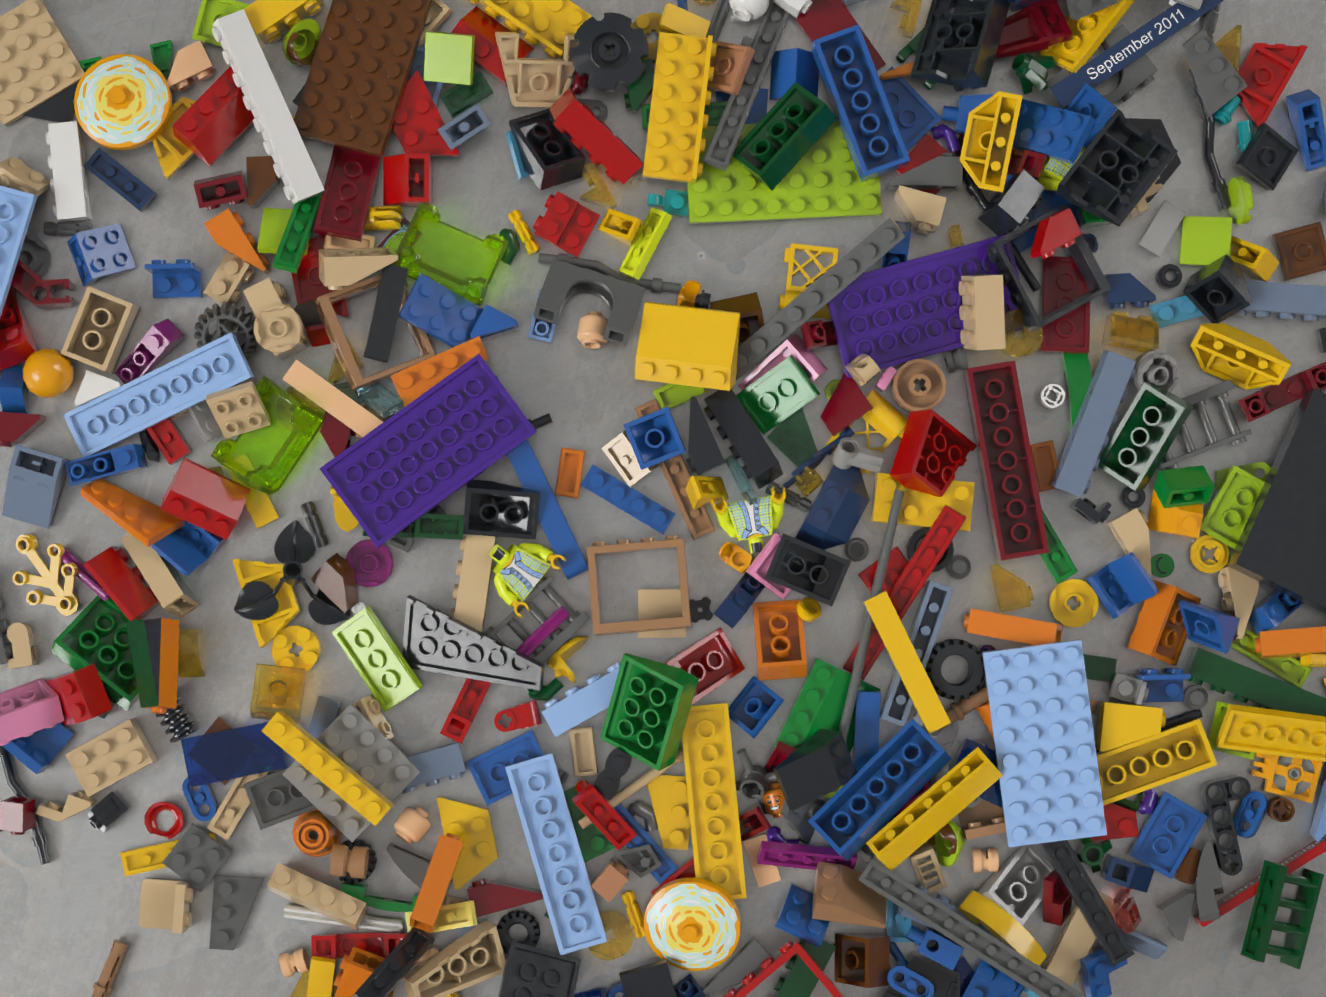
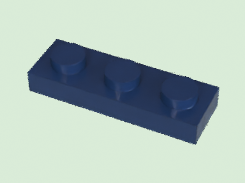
[84,148,157,212]

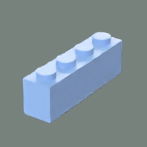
[541,661,621,737]

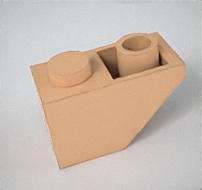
[167,40,217,92]

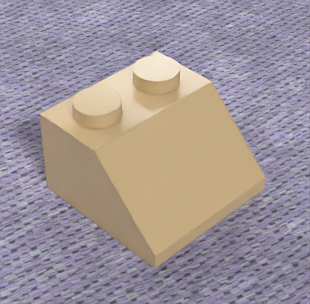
[894,185,947,235]

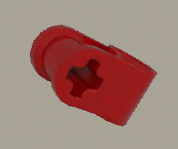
[494,700,542,732]

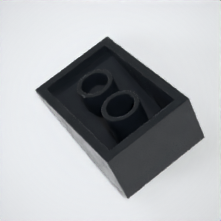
[509,109,586,191]
[686,396,725,476]
[463,479,540,540]
[765,533,851,606]
[773,729,857,811]

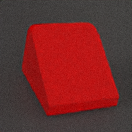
[305,324,331,347]

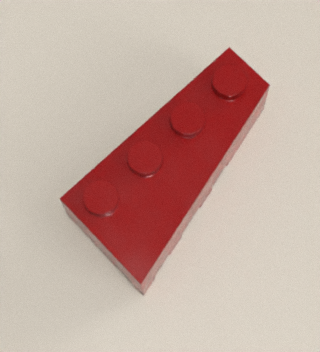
[549,88,643,185]

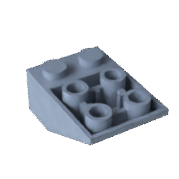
[2,445,70,529]

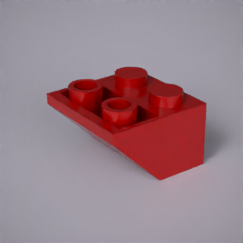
[383,153,432,206]

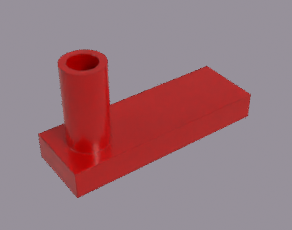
[572,780,637,850]

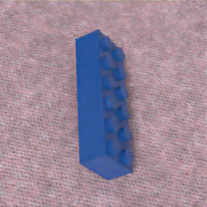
[811,24,910,182]
[808,718,952,861]

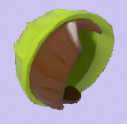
[282,18,321,66]
[928,821,965,867]

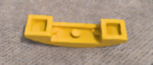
[958,890,1047,966]

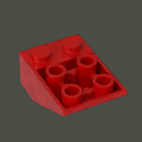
[0,286,37,371]

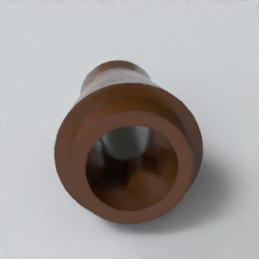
[1175,847,1202,885]

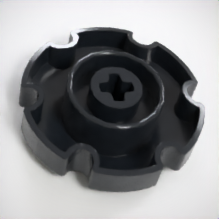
[571,12,649,92]

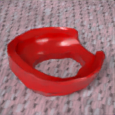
[144,802,184,839]

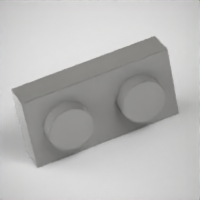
[188,401,223,443]

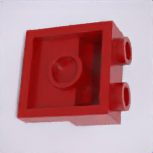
[533,191,601,258]

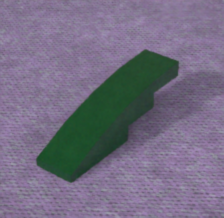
[362,514,464,540]

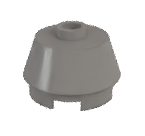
[1132,350,1179,393]

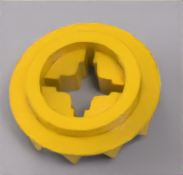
[1190,535,1229,573]

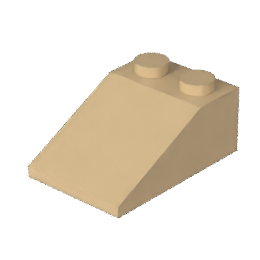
[318,247,398,290]

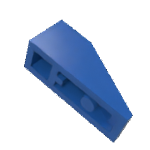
[1286,89,1326,171]

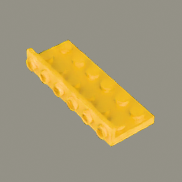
[468,0,592,59]
[642,32,717,183]

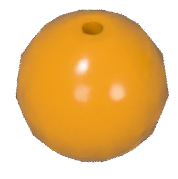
[23,348,74,398]

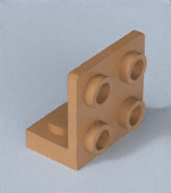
[959,780,1006,840]

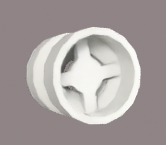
[1038,384,1065,409]

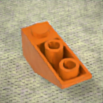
[204,208,270,274]

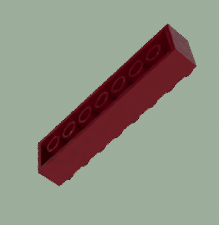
[964,360,1049,561]

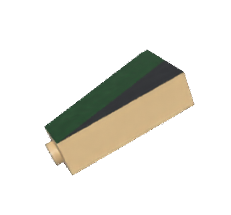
[120,532,200,619]

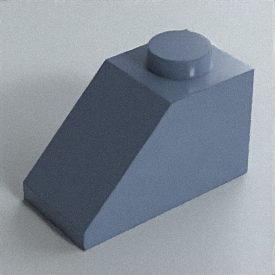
[438,104,491,150]

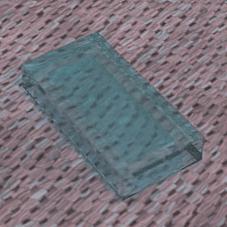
[355,382,404,419]
[724,455,758,506]

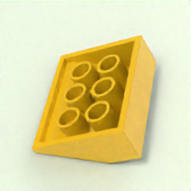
[635,302,740,391]

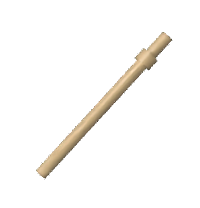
[578,746,684,829]

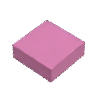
[875,366,897,392]

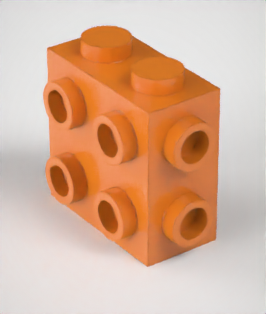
[334,947,396,997]

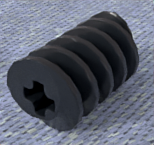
[155,696,197,743]

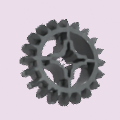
[194,301,259,360]

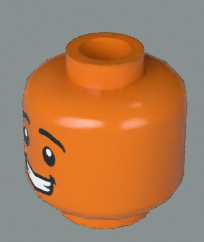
[763,781,785,818]

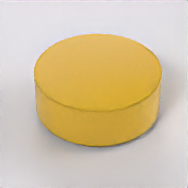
[797,597,822,622]

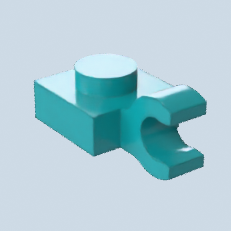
[647,189,688,217]

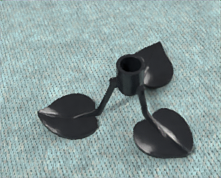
[234,520,351,625]

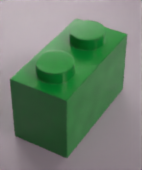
[1153,465,1215,508]

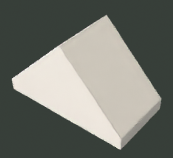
[74,370,124,407]

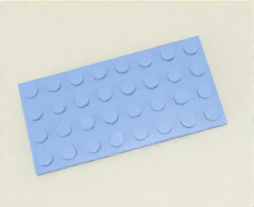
[982,639,1107,847]

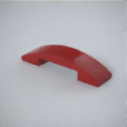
[440,678,492,744]
[311,932,408,960]

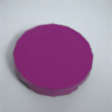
[346,539,394,587]

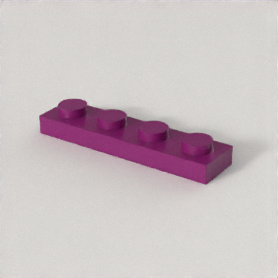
[757,841,858,870]

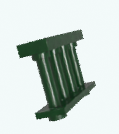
[1240,860,1324,969]

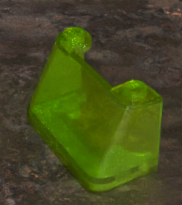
[394,202,509,306]
[211,375,324,495]

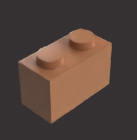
[591,859,629,903]

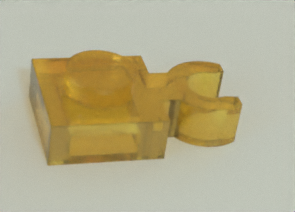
[795,466,823,498]

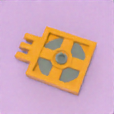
[1250,753,1323,803]

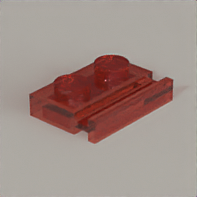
[1113,887,1142,934]

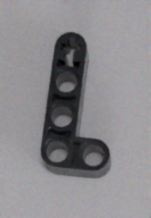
[1200,775,1251,876]

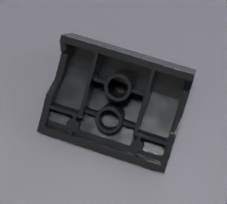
[911,0,1010,88]
[1056,109,1178,227]

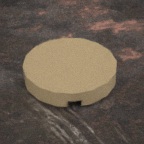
[254,304,303,353]

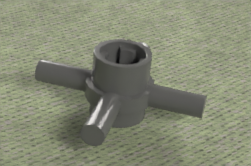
[735,748,778,814]

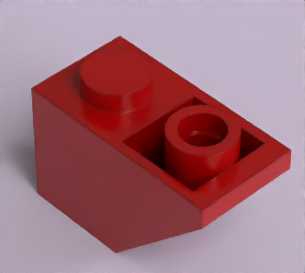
[1030,208,1082,259]

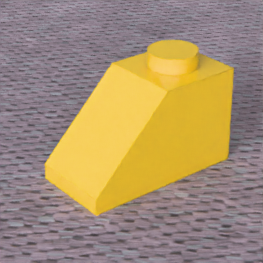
[1230,236,1280,282]

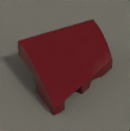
[820,373,873,436]
[1043,870,1072,926]

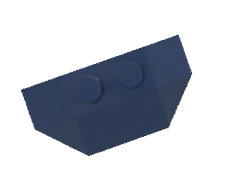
[795,464,870,550]

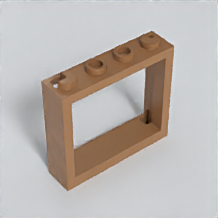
[314,274,435,392]
[587,535,692,636]

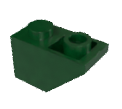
[622,58,655,115]

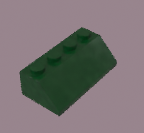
[732,82,837,191]
[1098,382,1194,491]

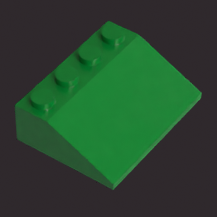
[51,595,139,711]
[600,653,699,771]
[773,658,881,753]

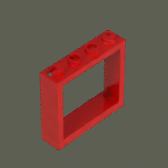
[723,939,845,997]

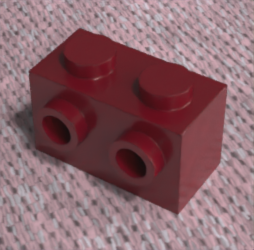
[194,170,247,210]

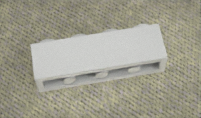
[45,121,92,222]

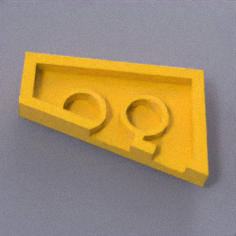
[644,773,690,850]

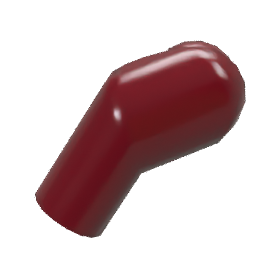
[571,69,589,95]

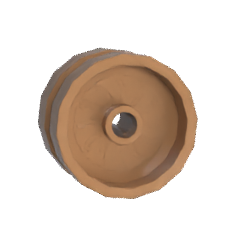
[890,359,947,413]

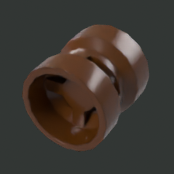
[1266,796,1295,822]

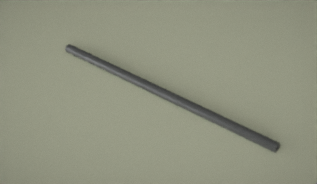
[839,489,905,743]

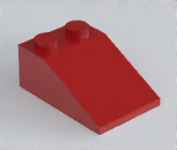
[662,627,745,704]
[45,664,113,725]

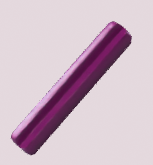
[54,546,110,601]
[516,606,570,656]

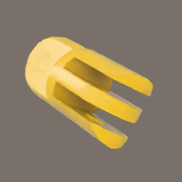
[364,205,403,231]

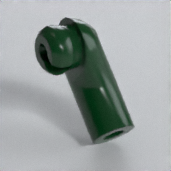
[499,228,520,265]
[527,678,564,701]

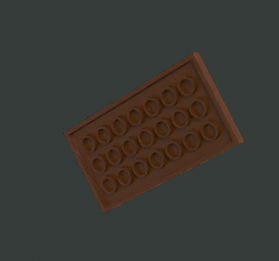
[294,0,433,157]

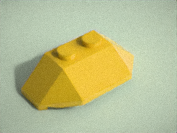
[960,91,1023,193]
[1191,323,1291,390]

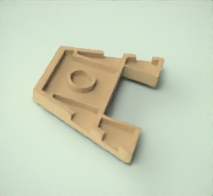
[495,32,579,107]

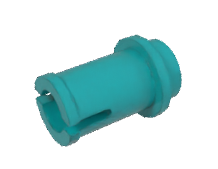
[1214,96,1241,126]
[1236,120,1253,152]

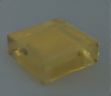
[948,224,964,248]

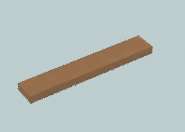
[634,399,715,540]

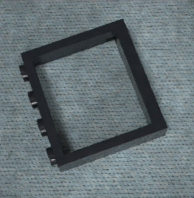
[985,203,1111,332]

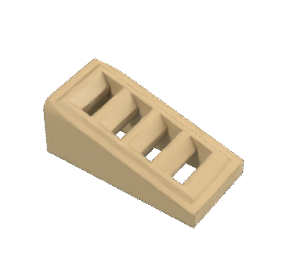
[909,842,947,894]

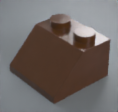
[710,292,764,347]
[835,933,890,988]

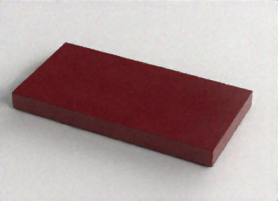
[792,0,886,71]
[313,145,382,242]
[1040,256,1090,354]

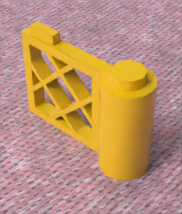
[779,243,839,319]
[826,389,908,475]

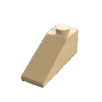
[1107,508,1152,579]

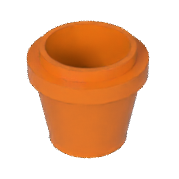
[293,809,342,857]

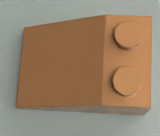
[812,862,887,928]

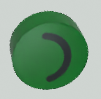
[1151,553,1175,578]

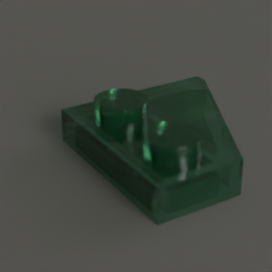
[767,408,817,468]

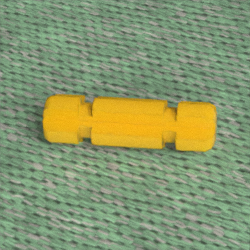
[508,209,540,255]
[621,890,645,938]

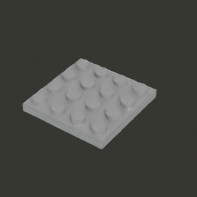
[282,703,421,842]

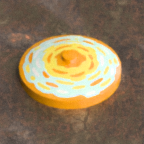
[74,54,172,150]
[643,878,741,971]

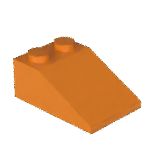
[753,599,807,681]

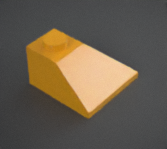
[1146,482,1203,539]

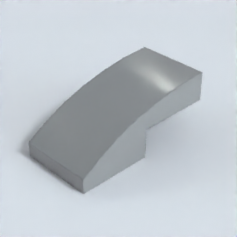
[1139,200,1186,256]

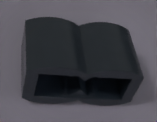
[594,747,632,800]

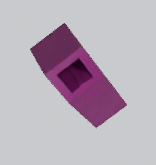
[114,319,185,384]

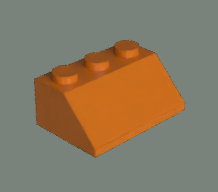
[1127,580,1201,666]

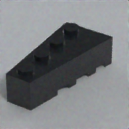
[703,388,783,489]

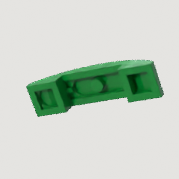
[1062,353,1092,432]
[340,881,419,912]

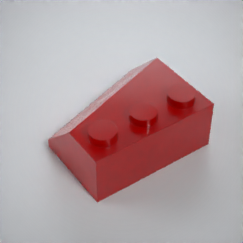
[890,409,977,497]

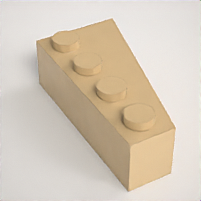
[403,920,506,997]

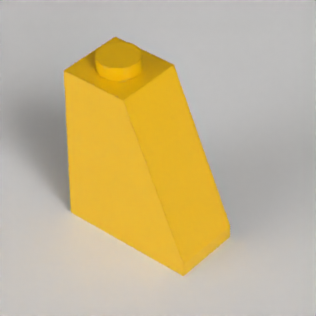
[1095,701,1166,752]

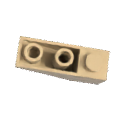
[1218,567,1259,642]

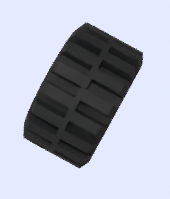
[925,639,985,700]

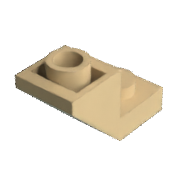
[36,790,97,822]

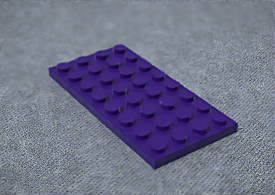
[827,233,1027,378]
[320,354,537,548]

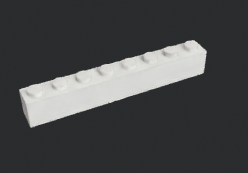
[212,9,325,205]

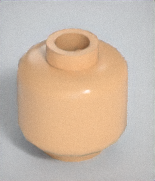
[577,311,608,349]
[394,807,430,844]

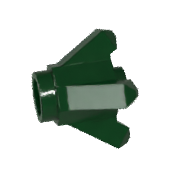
[1012,53,1056,94]
[1075,837,1113,873]

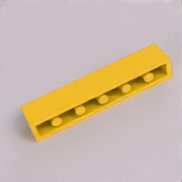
[262,711,395,826]
[866,747,1003,871]

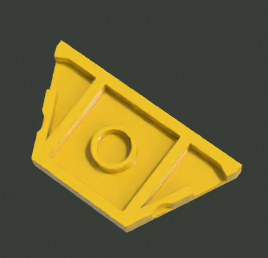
[152,96,195,180]
[232,559,300,648]
[436,797,499,890]

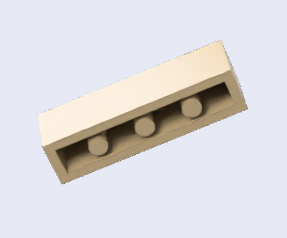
[450,534,497,632]
[267,863,368,931]
[1042,891,1115,986]

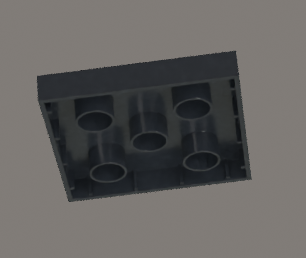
[1227,388,1326,614]

